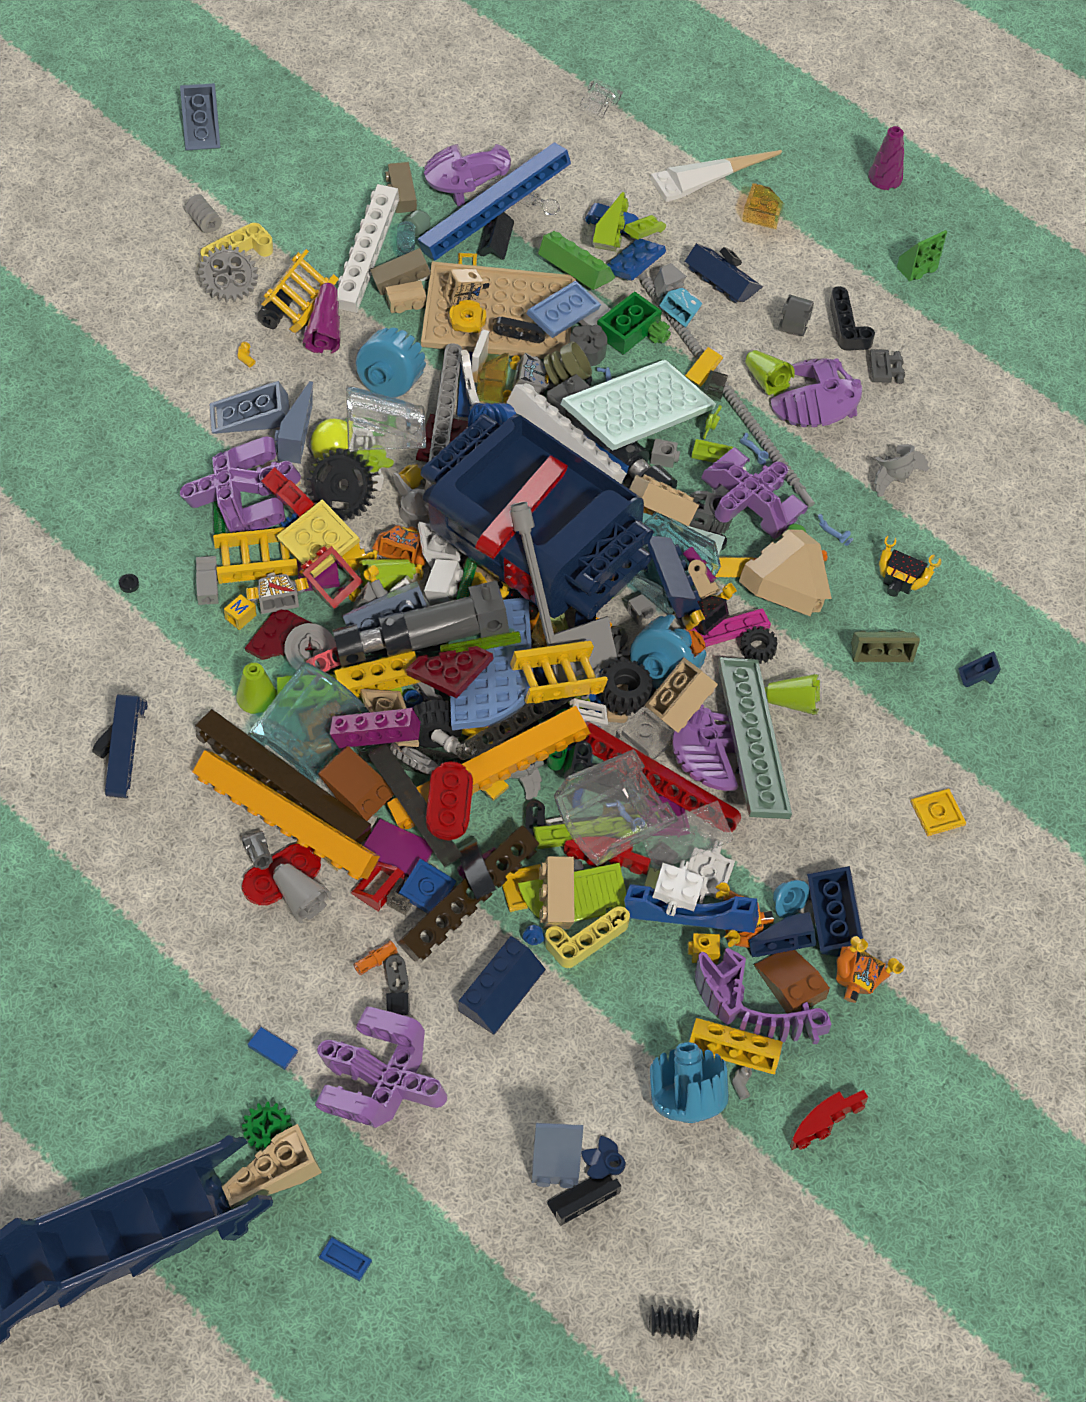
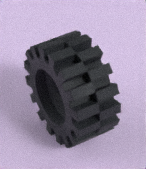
[740,626,778,664]

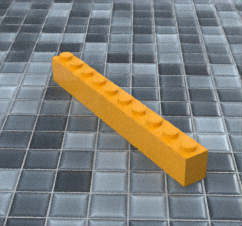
[387,706,590,829]
[192,750,380,880]

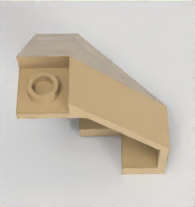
[739,530,832,616]

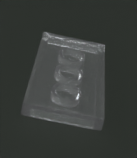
[639,801,734,872]

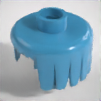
[356,328,426,398]
[630,615,706,689]
[650,1042,729,1123]

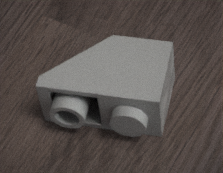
[654,263,687,299]

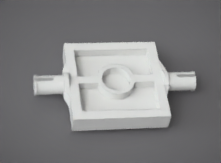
[687,841,735,904]
[652,860,704,916]

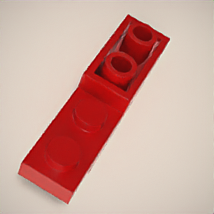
[261,467,315,518]
[564,838,651,875]
[790,1090,868,1150]

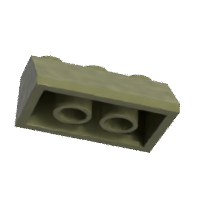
[851,631,920,662]

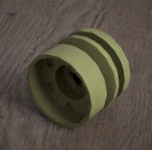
[544,341,592,386]

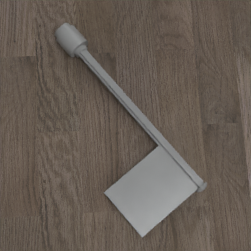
[510,502,618,683]

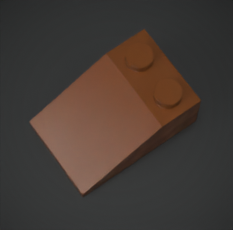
[318,746,395,821]
[754,950,830,1014]

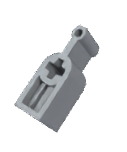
[196,556,218,605]

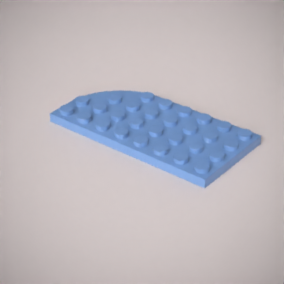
[449,598,533,730]

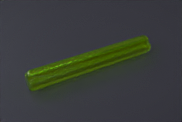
[440,631,521,653]

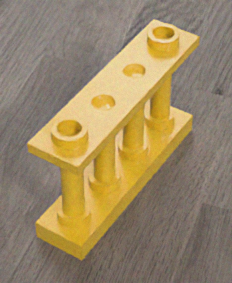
[261,249,339,333]
[213,527,298,584]
[510,641,608,704]

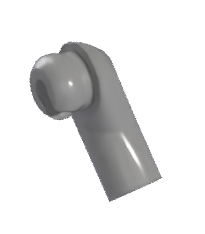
[732,1066,752,1100]

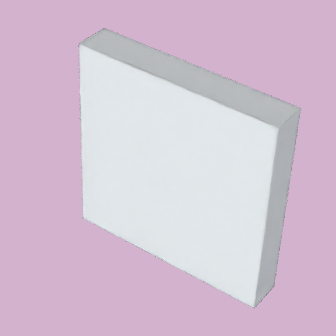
[471,330,489,383]

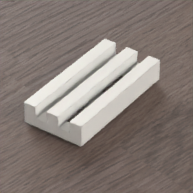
[570,698,608,727]

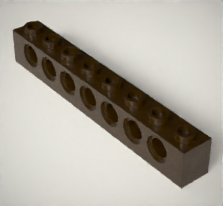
[397,825,540,961]

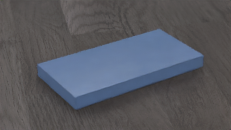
[526,281,601,338]

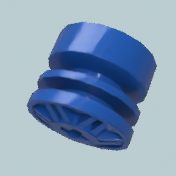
[468,403,516,427]

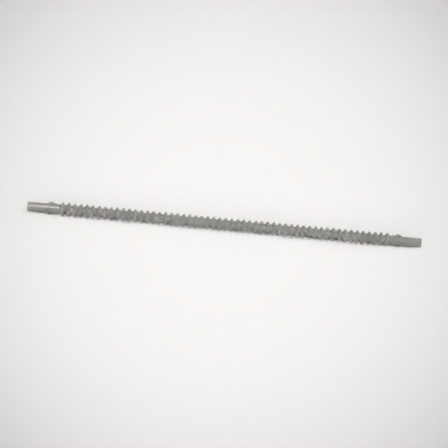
[637,270,815,507]

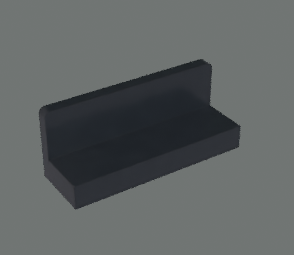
[478,212,514,260]
[547,1175,622,1226]

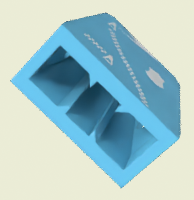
[659,288,702,328]

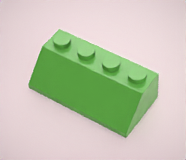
[538,231,615,290]

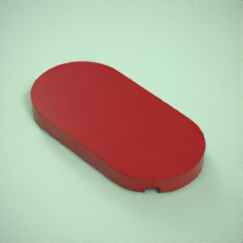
[426,762,473,840]
[242,843,321,906]

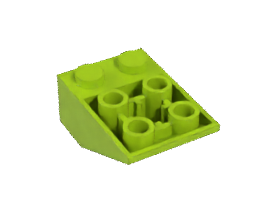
[593,192,629,252]

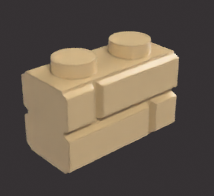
[385,280,426,313]

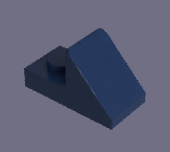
[958,651,1001,687]

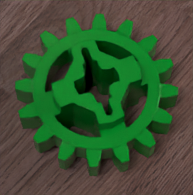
[242,1102,292,1151]

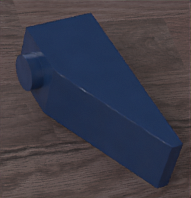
[749,912,816,958]

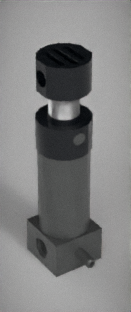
[547,374,678,489]
[332,580,510,667]

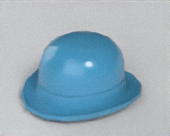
[773,880,810,918]

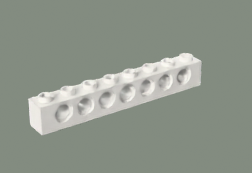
[337,184,399,313]

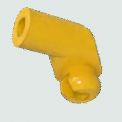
[237,342,256,368]

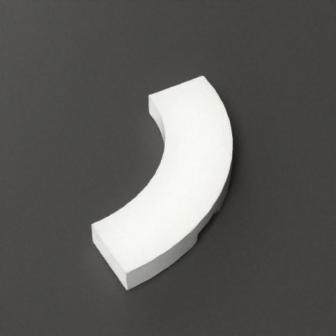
[460,350,480,410]

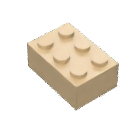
[629,474,699,526]
[645,658,718,733]
[539,857,574,929]

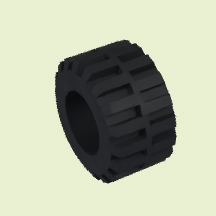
[599,659,652,716]
[412,700,462,748]

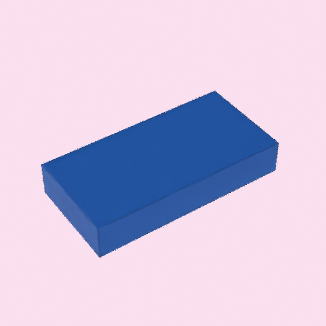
[248,1027,298,1070]
[319,1237,372,1282]

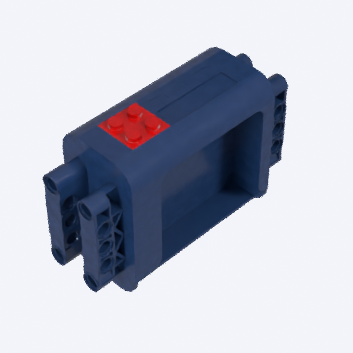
[421,414,654,619]

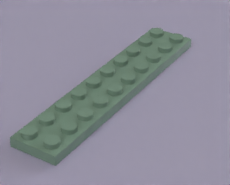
[718,657,792,819]

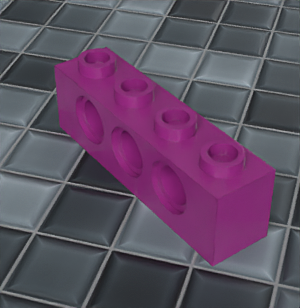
[330,708,421,748]

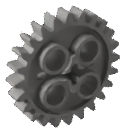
[198,245,259,303]

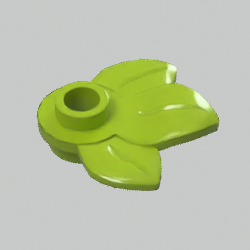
[703,405,722,439]
[357,446,394,473]

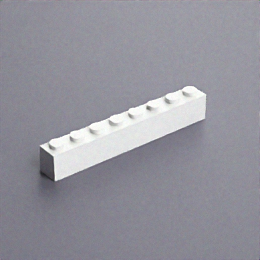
[506,383,627,483]

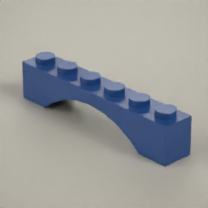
[624,885,759,933]

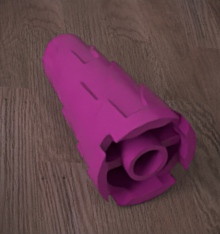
[868,126,904,190]
[303,283,341,354]

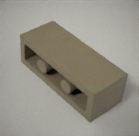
[385,162,417,213]
[370,248,431,295]

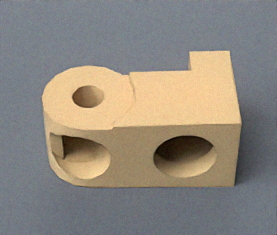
[688,560,721,599]

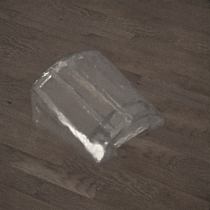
[346,385,426,450]
[554,749,678,866]

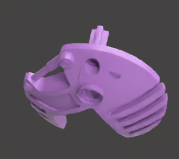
[424,144,511,206]
[771,358,862,427]
[672,704,738,791]

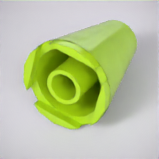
[745,350,795,396]
[359,559,416,591]
[236,663,277,714]
[765,674,820,715]

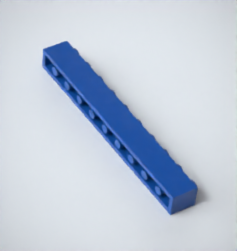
[417,142,571,261]

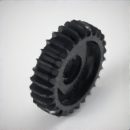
[306,448,378,521]

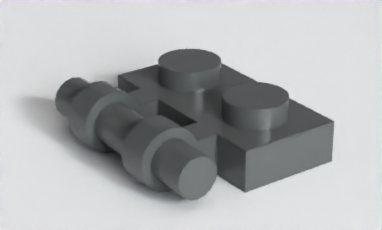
[869,349,905,384]

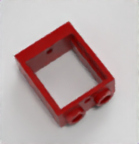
[298,546,363,609]

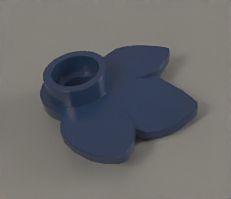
[581,1136,626,1179]

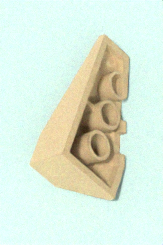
[360,689,419,747]
[222,1124,322,1208]

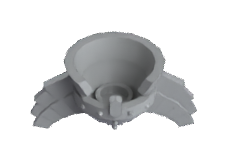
[874,444,929,497]
[393,472,430,527]
[477,736,544,801]

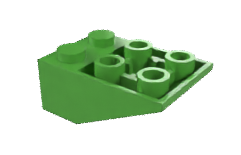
[897,230,947,282]

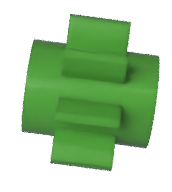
[648,320,671,344]

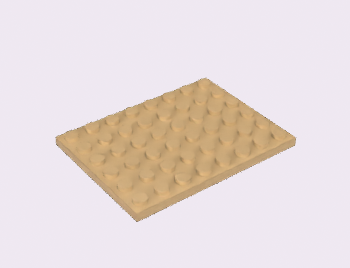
[421,261,576,359]

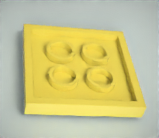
[277,499,360,578]

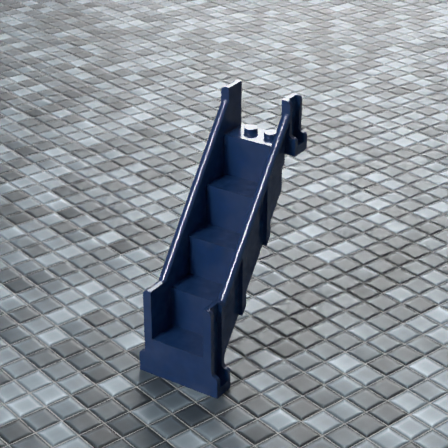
[0,1135,273,1344]

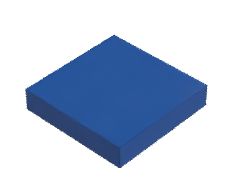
[398,859,456,913]

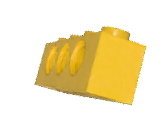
[334,651,420,702]
[690,1018,783,1075]

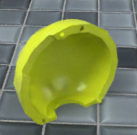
[310,419,354,460]

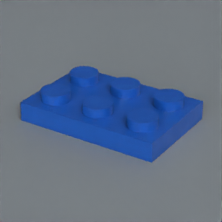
[606,239,666,281]

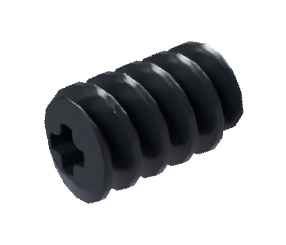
[257,289,293,329]
[649,1304,699,1341]

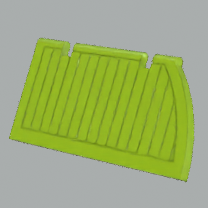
[518,863,627,922]

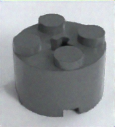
[778,295,814,336]
[570,325,607,367]

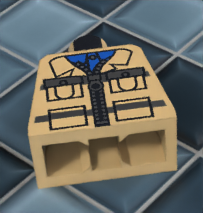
[444,269,489,307]

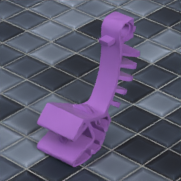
[694,948,832,1044]

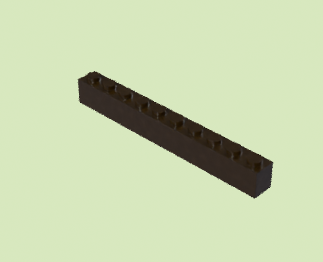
[195,709,371,844]

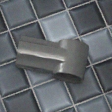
[241,831,273,870]

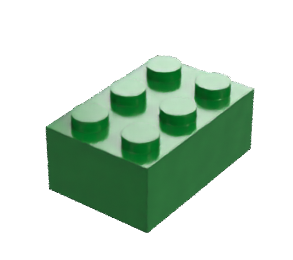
[597,291,662,355]

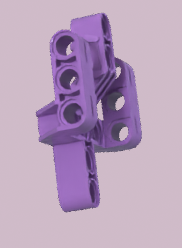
[180,437,301,533]
[701,447,808,539]
[315,1006,447,1128]

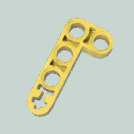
[200,223,273,268]
[545,907,630,968]

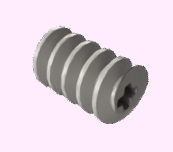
[185,194,222,233]

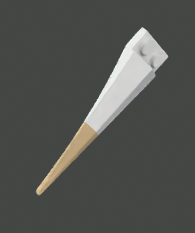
[650,150,782,202]

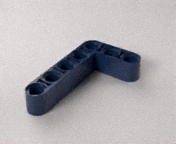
[105,694,148,799]

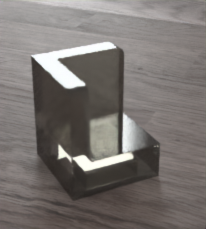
[704,370,728,402]
[387,878,412,915]

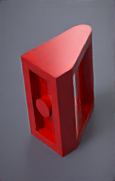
[351,861,405,912]

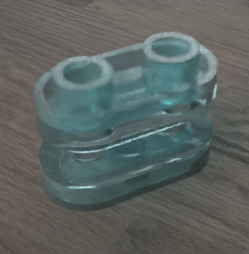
[397,221,416,258]

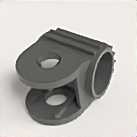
[689,491,733,534]

